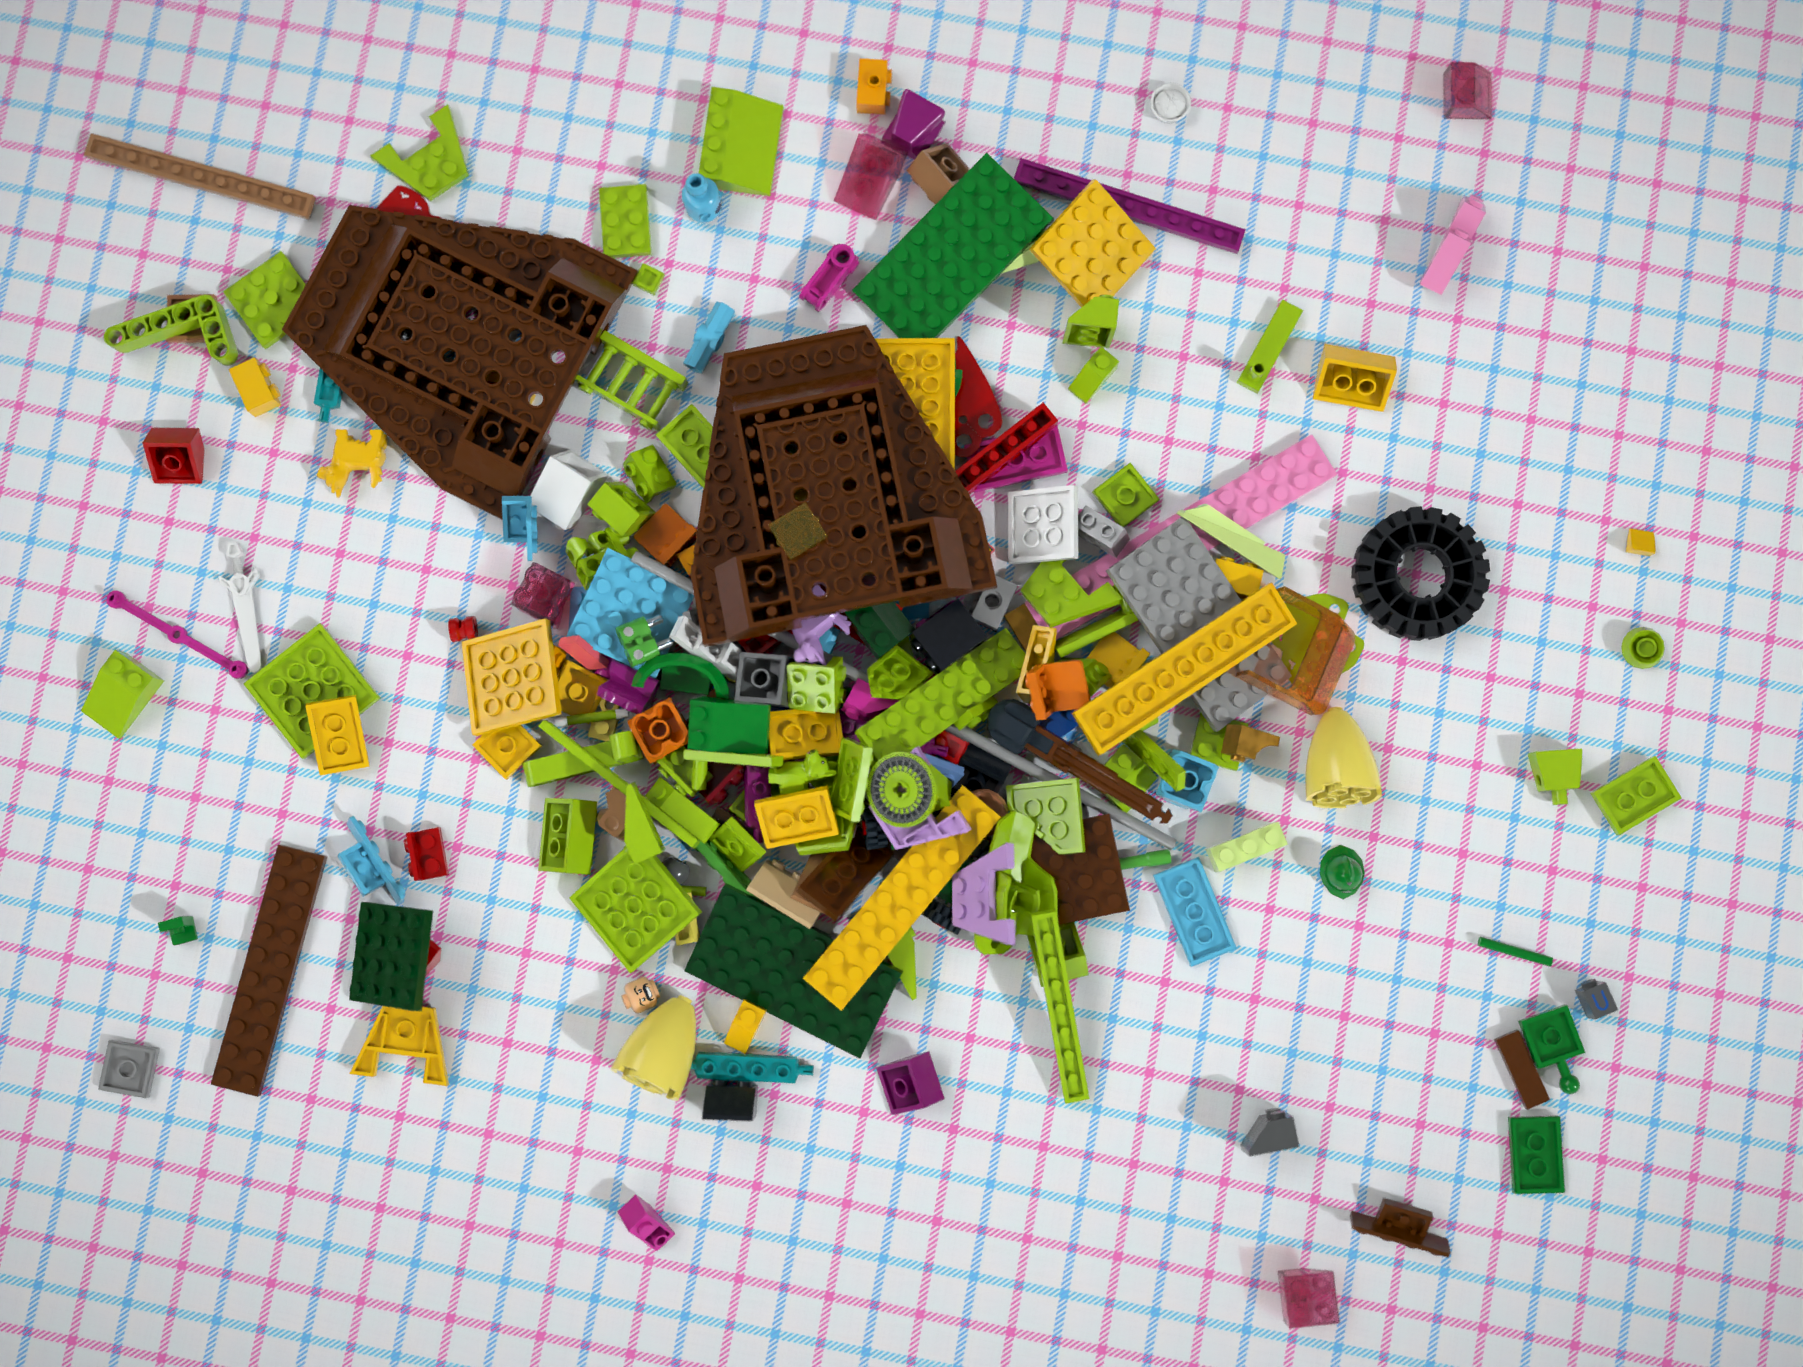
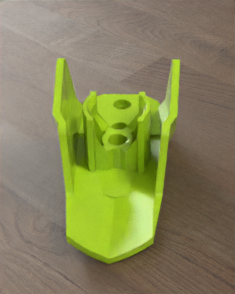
[974,811,1058,955]

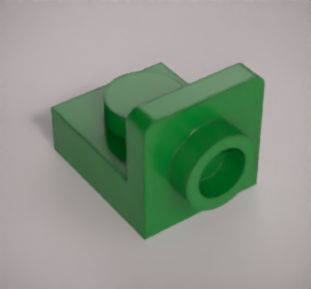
[158,916,198,946]

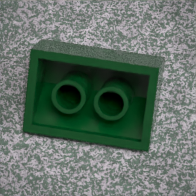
[840,574,916,659]

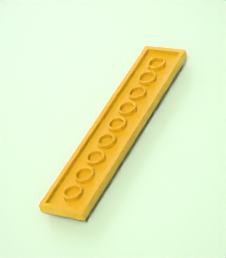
[1071,582,1297,755]
[803,785,1001,1011]

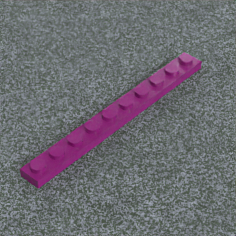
[1013,158,1246,254]

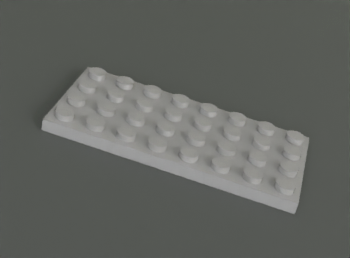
[1106,517,1292,732]

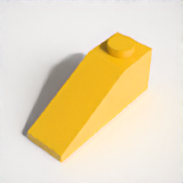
[1016,625,1057,704]

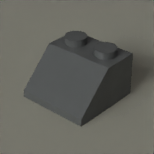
[734,652,796,708]
[1240,1108,1299,1156]

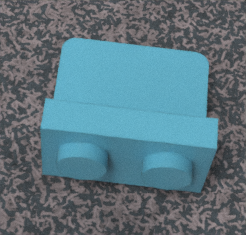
[502,496,538,561]

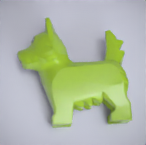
[768,749,837,797]

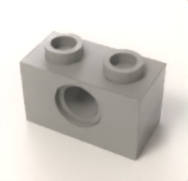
[1078,505,1130,558]
[969,575,1018,632]

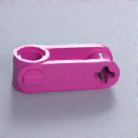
[799,243,860,312]

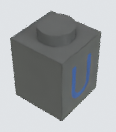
[1575,979,1618,1020]

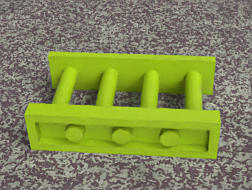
[575,330,689,431]

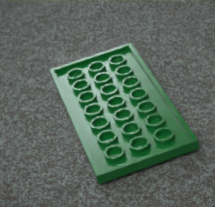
[852,152,1054,338]

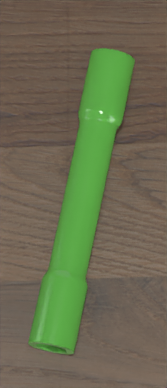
[1119,849,1171,870]

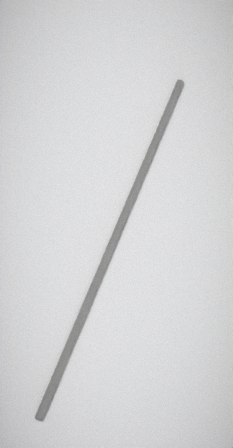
[631,551,1177,850]

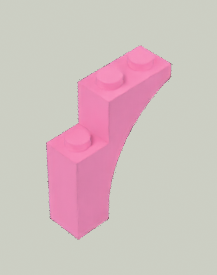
[1420,194,1486,295]

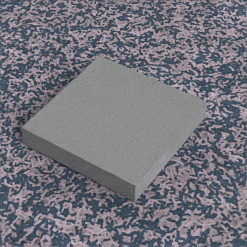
[98,1040,160,1098]

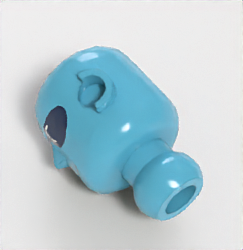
[682,173,724,223]

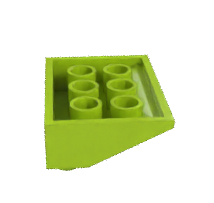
[698,87,784,196]

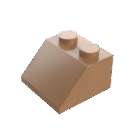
[906,143,970,205]

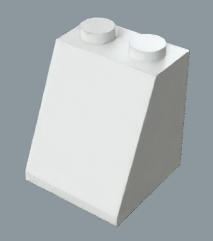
[530,449,609,530]

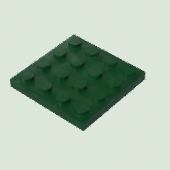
[349,902,433,1011]

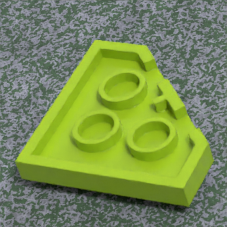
[1006,778,1085,855]

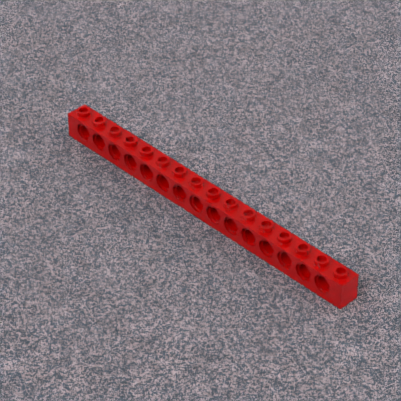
[738,402,1058,654]

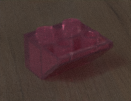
[1277,1268,1340,1329]

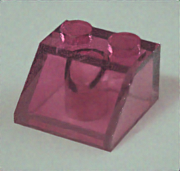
[1443,62,1492,120]

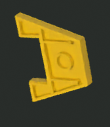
[349,1006,449,1086]

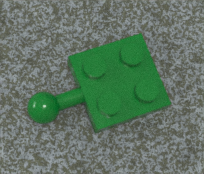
[1518,1005,1585,1094]

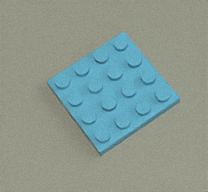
[566,548,694,678]

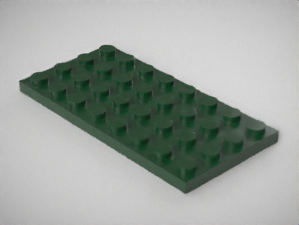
[684,883,903,1059]

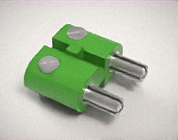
[615,615,673,667]

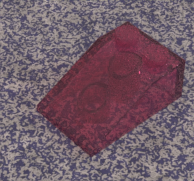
[834,133,908,220]

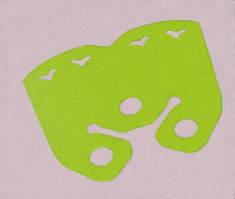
[1272,593,1364,693]

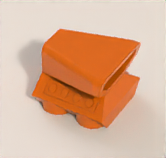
[627,697,689,765]

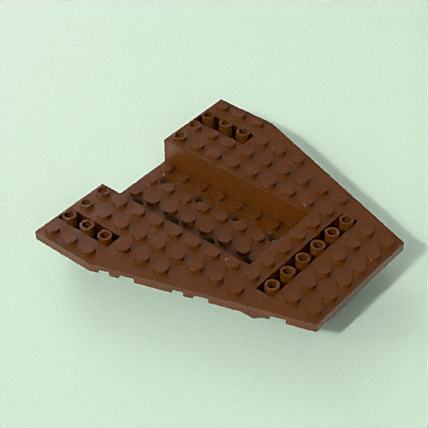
[282,205,638,520]
[690,325,997,647]

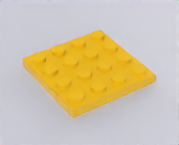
[1029,179,1156,307]
[462,619,562,736]

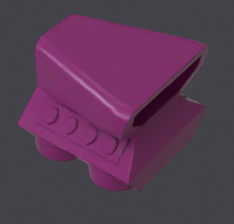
[882,89,945,160]
[597,659,661,714]

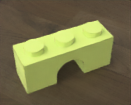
[1206,822,1288,872]

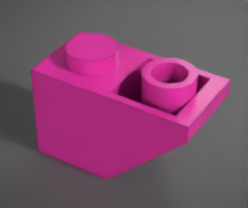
[617,1194,675,1251]

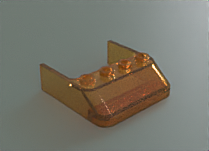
[1235,586,1355,715]

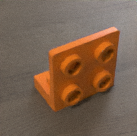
[633,503,698,568]

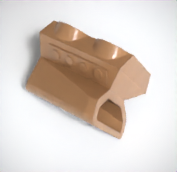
[596,786,654,842]

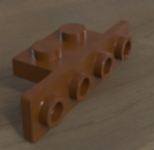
[1350,1198,1451,1257]

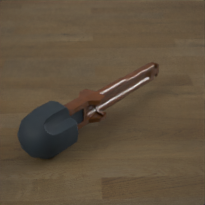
[987,699,1173,824]

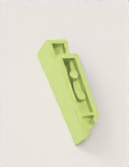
[1176,504,1286,579]

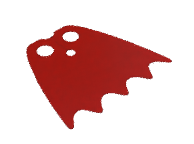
[955,336,1002,457]

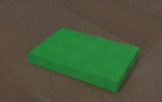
[1508,1116,1565,1194]

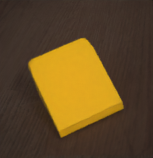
[1626,528,1656,556]

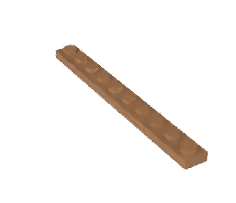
[84,133,316,220]

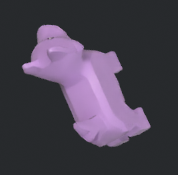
[792,585,851,665]

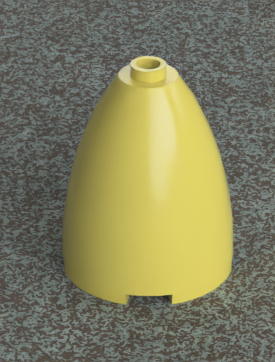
[1305,707,1382,808]
[610,995,696,1101]

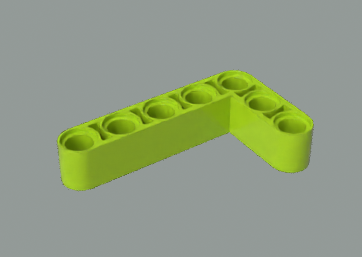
[104,295,238,366]
[522,731,644,787]

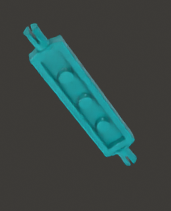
[314,368,343,423]
[691,1051,814,1084]

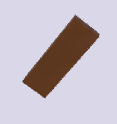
[1494,1030,1550,1110]

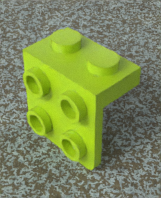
[787,656,847,714]

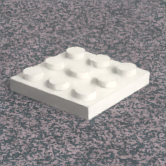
[1008,485,1078,564]

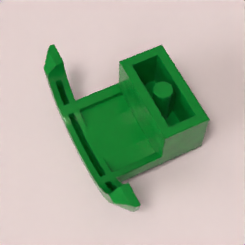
[632,653,729,699]

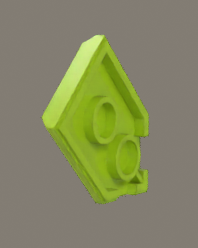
[867,645,934,699]

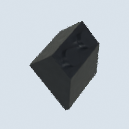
[951,743,1012,795]
[702,1079,758,1121]

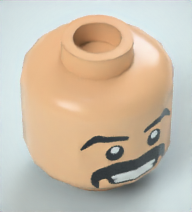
[621,977,660,1014]

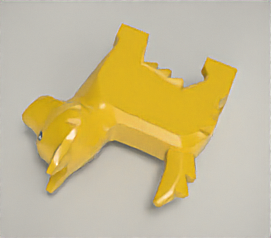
[317,429,388,498]

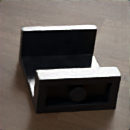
[910,599,988,674]

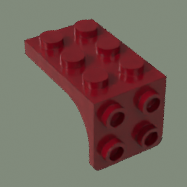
[684,718,744,805]

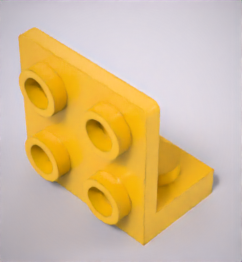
[1087,632,1150,688]

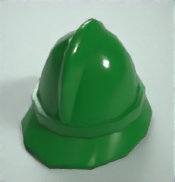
[1320,845,1365,899]

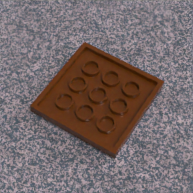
[1031,814,1130,925]

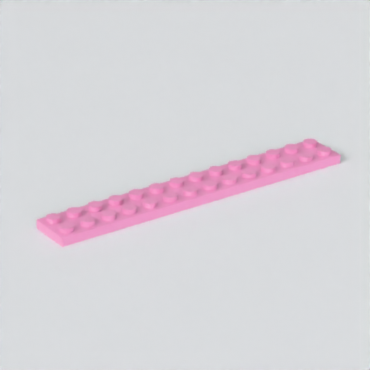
[1025,434,1337,640]

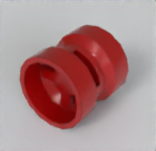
[448,616,478,642]

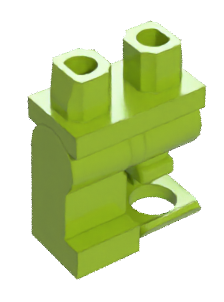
[565,527,639,590]

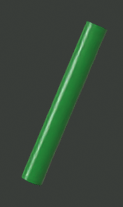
[1477,937,1553,967]

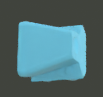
[1156,749,1219,813]

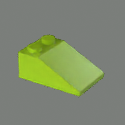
[81,650,164,739]

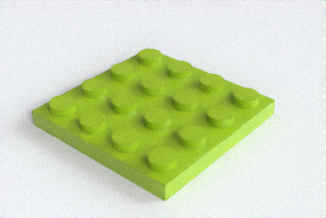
[243,623,381,759]
[569,849,702,974]

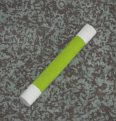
[555,708,629,727]

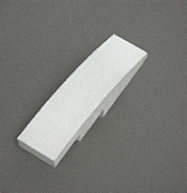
[669,616,743,681]

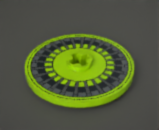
[867,751,938,828]

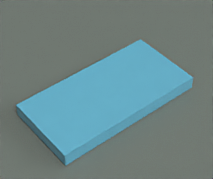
[1153,857,1237,967]

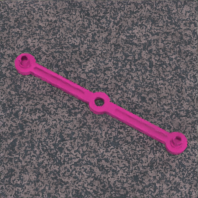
[106,590,248,679]

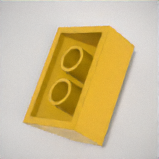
[1313,344,1397,412]

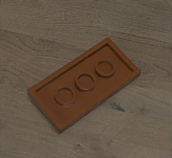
[796,826,894,922]

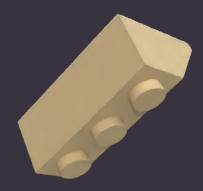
[746,859,821,929]

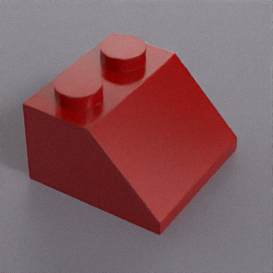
[142,427,204,484]

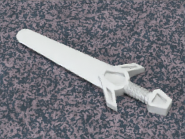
[218,541,262,673]

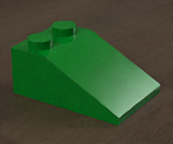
[688,696,771,754]

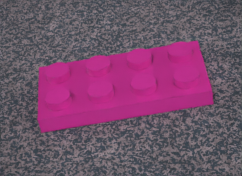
[964,426,1068,493]

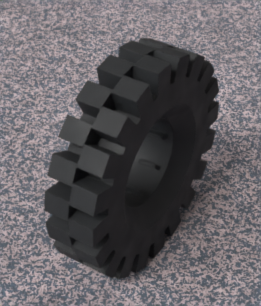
[1351,506,1490,641]

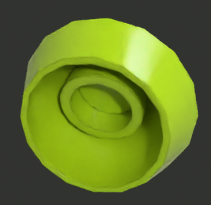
[1621,627,1665,669]

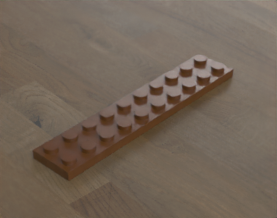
[210,845,328,1097]

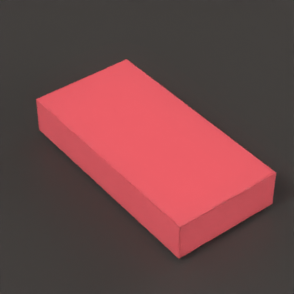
[558,635,609,670]

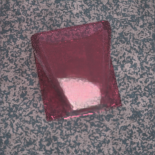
[510,562,576,629]

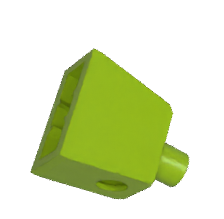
[1528,748,1582,805]

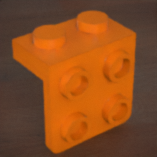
[1025,660,1091,721]

